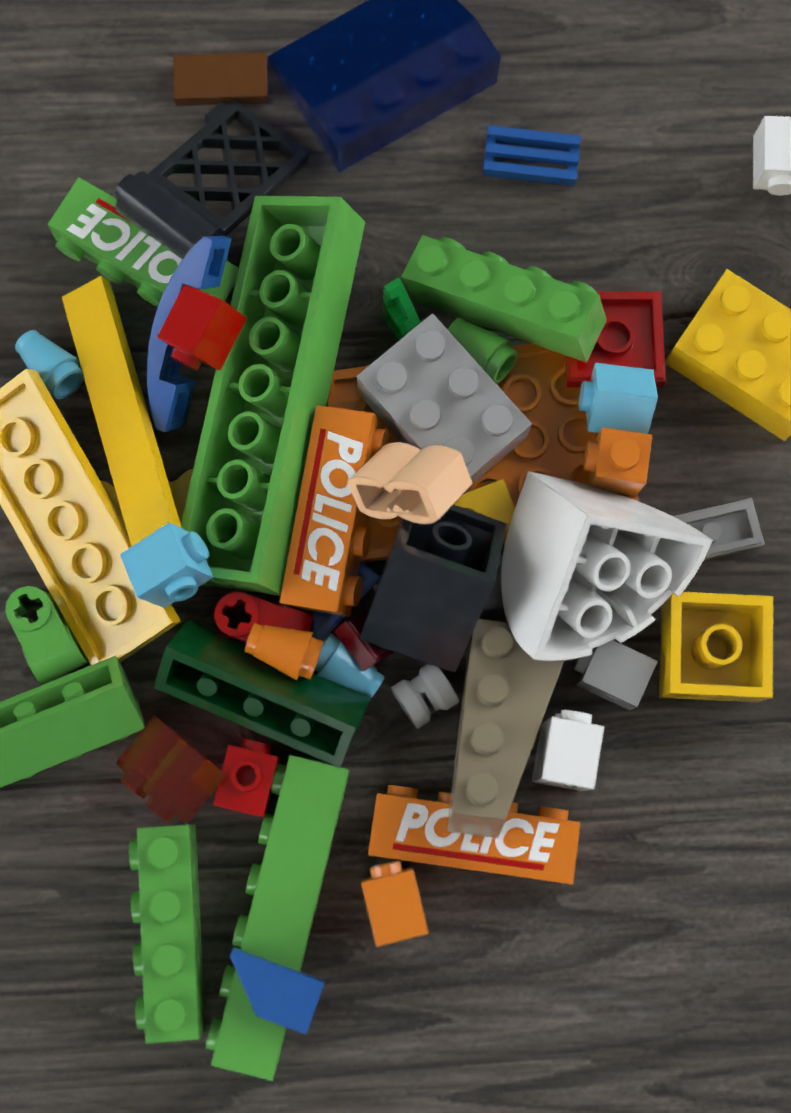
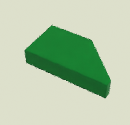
[383,277,421,341]

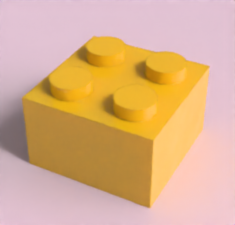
[659,592,773,702]

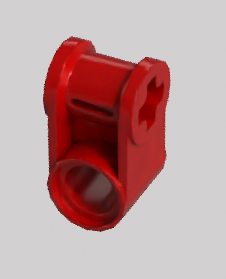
[214,592,314,644]

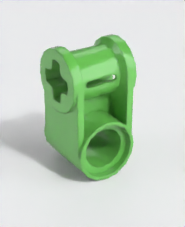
[5,586,89,685]

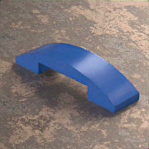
[147,236,232,432]

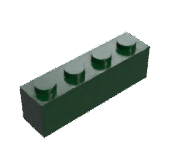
[153,620,371,768]

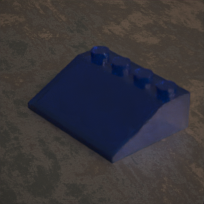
[267,0,501,172]

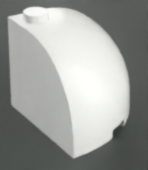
[501,471,713,661]

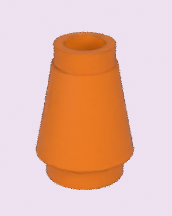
[244,623,324,681]

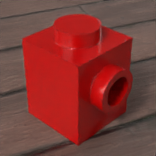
[157,284,247,371]
[213,738,281,817]

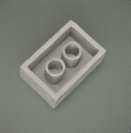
[356,313,532,484]

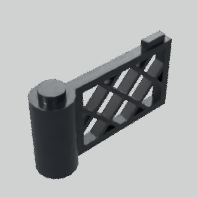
[114,100,310,260]

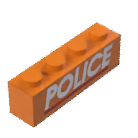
[279,405,389,617]
[368,785,581,885]

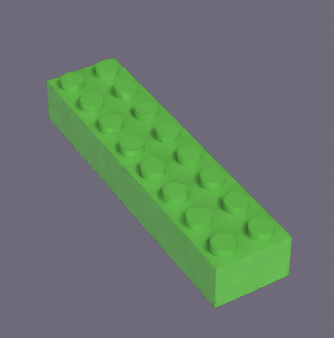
[181,196,365,596]

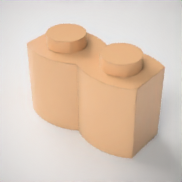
[347,442,473,524]

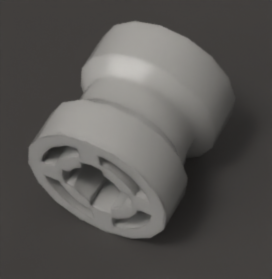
[391,664,459,729]

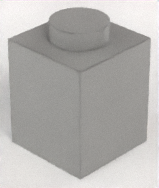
[573,640,658,710]

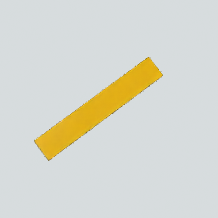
[62,276,182,547]

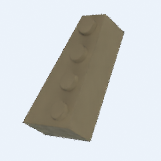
[447,619,564,838]

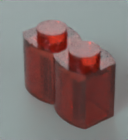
[115,715,227,824]

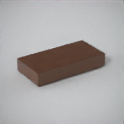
[173,52,269,106]

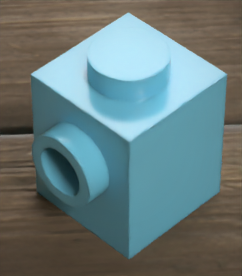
[578,363,658,434]
[120,523,213,608]

